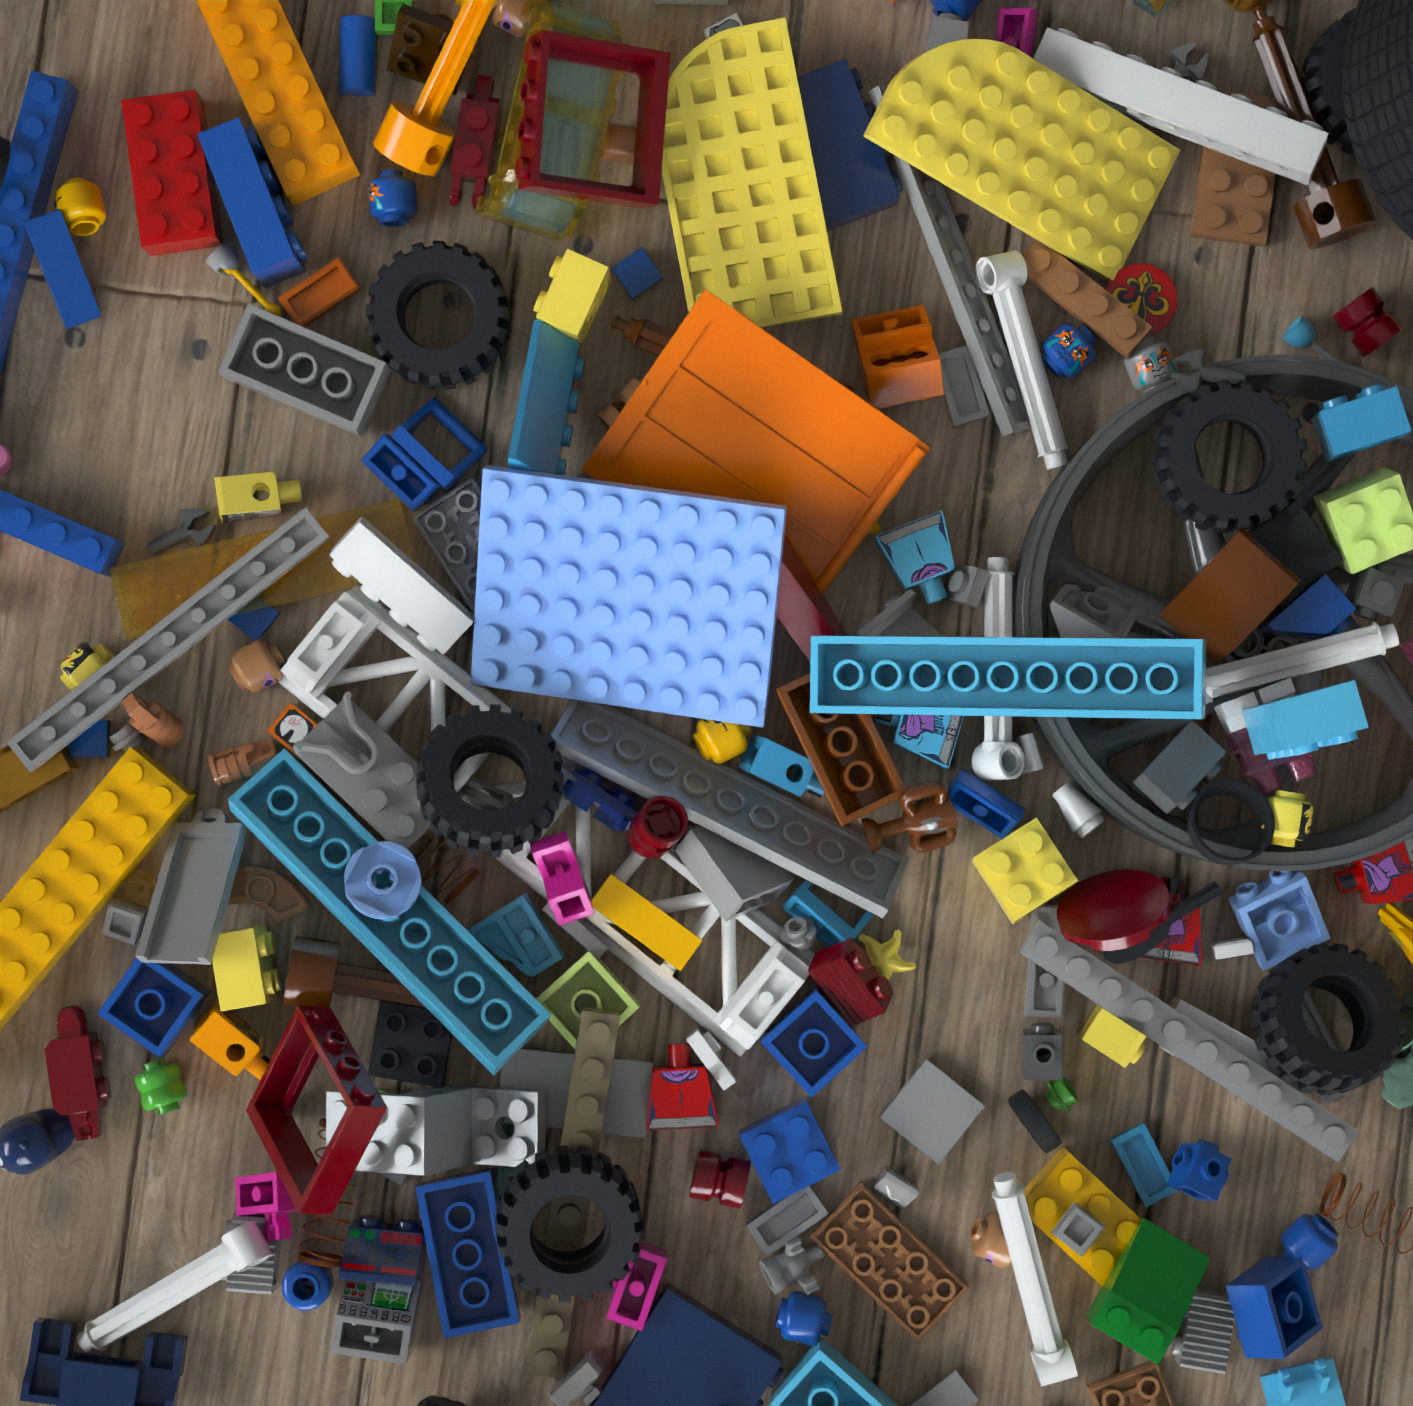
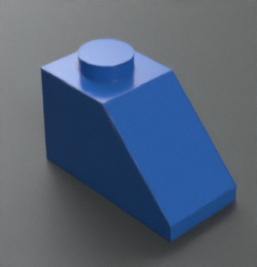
[1260,574,1356,638]

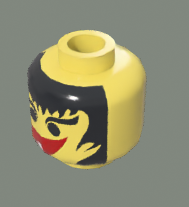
[60,642,115,691]
[1261,790,1313,848]

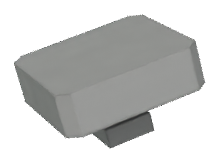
[549,1348,605,1406]

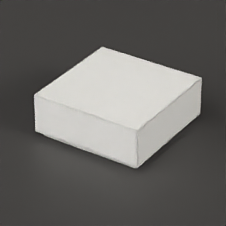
[1207,937,1254,960]

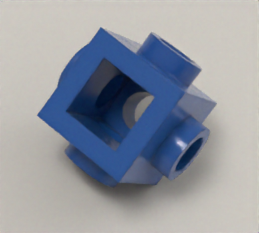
[1167,1139,1232,1201]

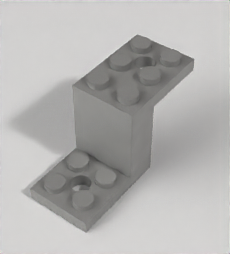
[326,1085,545,1176]

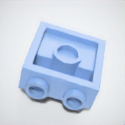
[1228,870,1331,971]

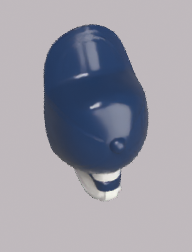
[0,1108,75,1175]

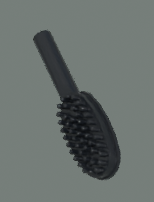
[1102,881,1222,964]

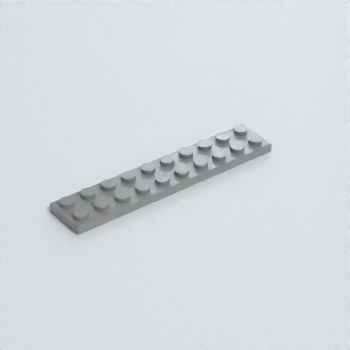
[551,699,909,918]

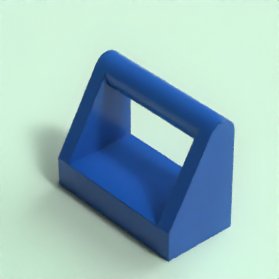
[390,397,488,492]

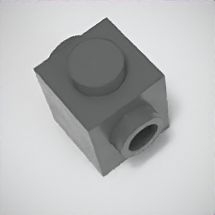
[1345,564,1406,622]
[1023,1023,1063,1080]

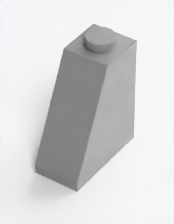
[675,823,794,921]

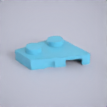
[467,893,565,978]

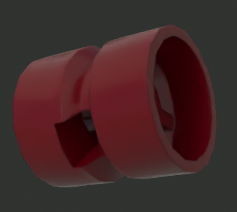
[1333,286,1404,358]
[627,795,688,859]
[689,1149,751,1209]

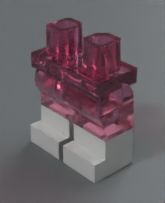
[1214,677,1317,794]

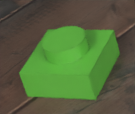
[375,0,414,35]

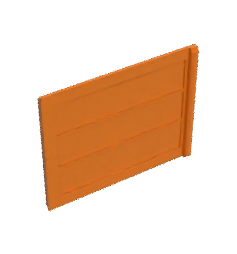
[581,289,930,595]

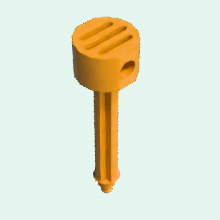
[373,0,496,177]

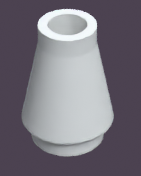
[1052,782,1105,839]

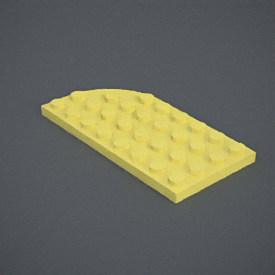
[662,17,842,329]
[863,39,1180,282]

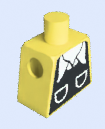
[214,472,302,524]

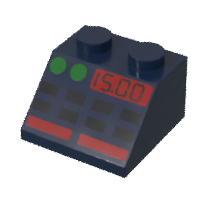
[339,1215,426,1286]

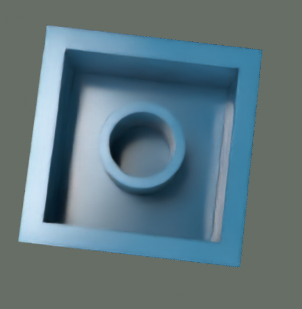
[1311,383,1412,463]

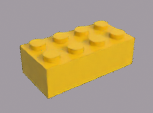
[1024,1147,1142,1286]

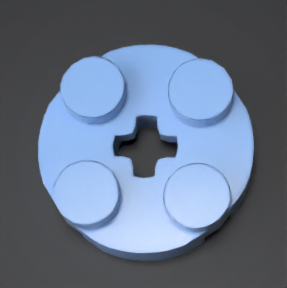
[344,841,421,920]

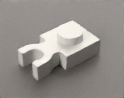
[686,1028,736,1091]

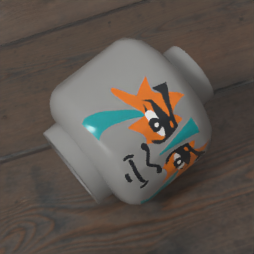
[1124,337,1178,393]

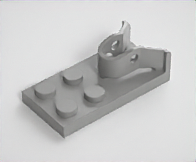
[293,692,431,850]

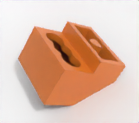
[851,305,944,409]

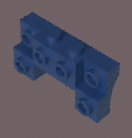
[20,1317,188,1406]

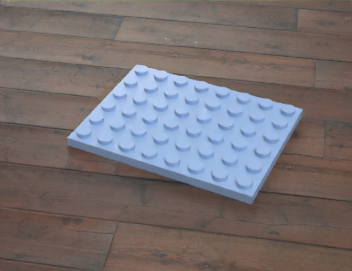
[471,465,787,728]

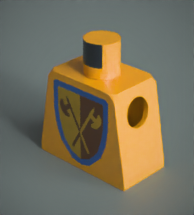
[189,999,271,1080]

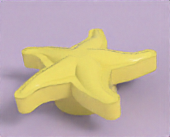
[858,929,916,981]

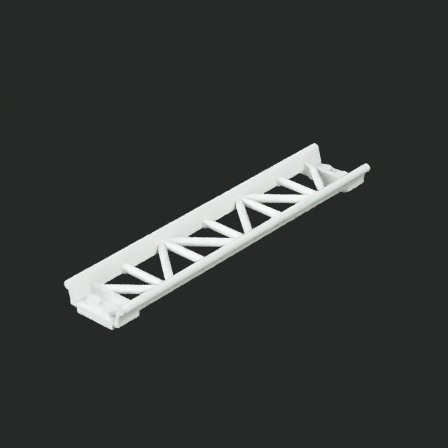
[278,584,815,1057]

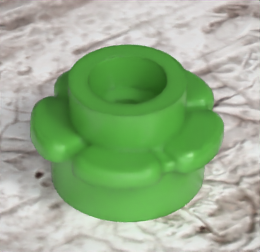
[1045,1077,1079,1112]

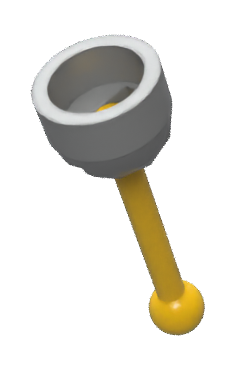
[206,242,281,317]

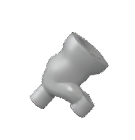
[759,1237,824,1296]

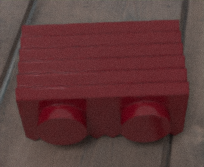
[807,938,893,1027]

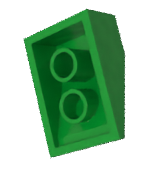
[1085,1217,1210,1365]

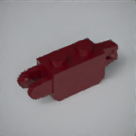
[450,74,502,210]
[44,1005,111,1141]

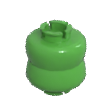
[134,1058,188,1116]

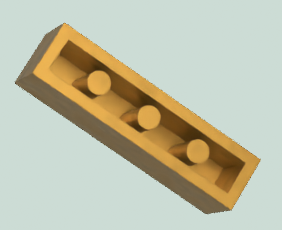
[0,746,79,813]

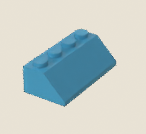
[508,320,585,475]

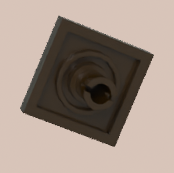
[387,4,466,96]

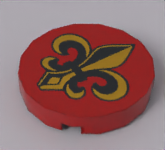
[1105,263,1177,337]

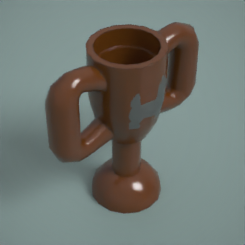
[861,780,958,854]

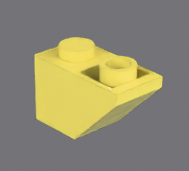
[1077,1005,1146,1068]

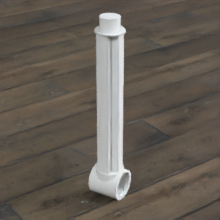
[976,250,1070,470]
[972,557,1025,781]
[1205,622,1399,705]
[992,1172,1078,1387]
[77,1220,272,1353]

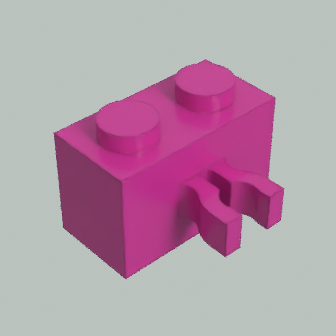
[235,1172,297,1241]
[606,1241,668,1331]

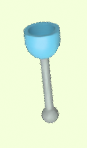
[1282,315,1342,362]

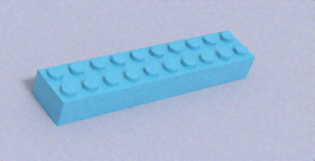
[810,636,1206,719]
[228,748,551,1076]

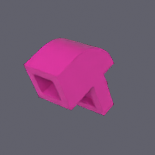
[530,831,595,926]

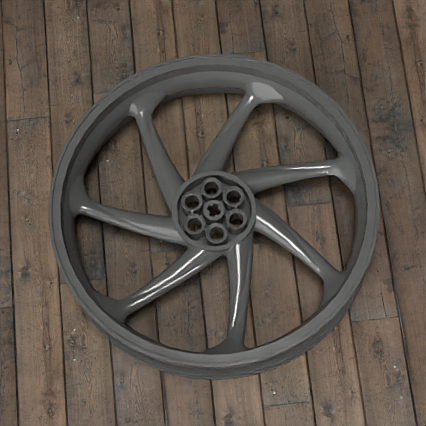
[1012,355,1413,871]

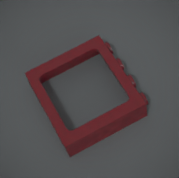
[515,30,671,209]
[246,1005,387,1214]

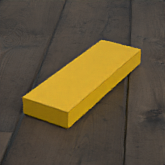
[591,874,703,971]

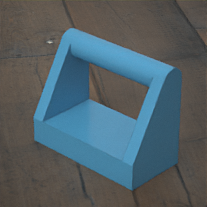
[781,879,874,948]

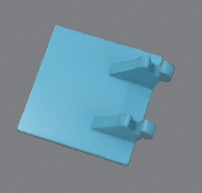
[1259,1357,1346,1406]

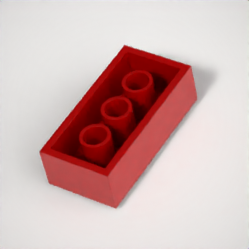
[121,89,223,256]

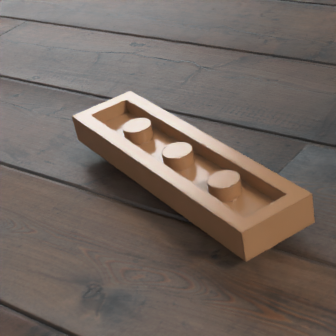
[1022,239,1153,359]

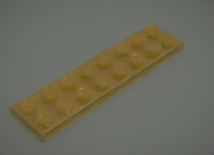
[109,499,416,641]

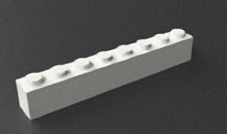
[1033,27,1329,186]

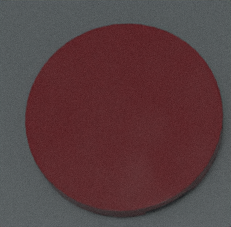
[1056,870,1172,951]

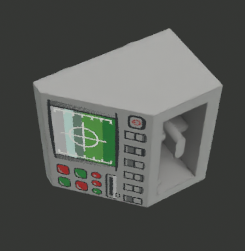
[331,1279,422,1364]

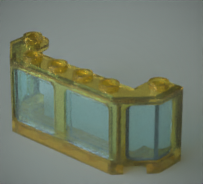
[475,0,624,240]

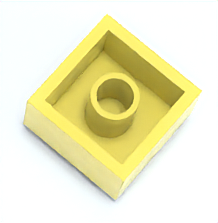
[533,248,612,348]
[972,817,1078,925]
[212,924,282,1011]

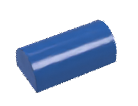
[338,15,378,97]
[361,433,441,512]
[947,768,1026,839]

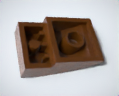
[1159,528,1301,665]

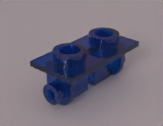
[562,767,639,833]

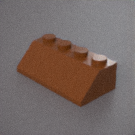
[775,673,905,826]

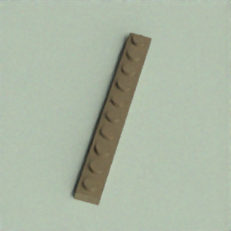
[524,1007,620,1379]

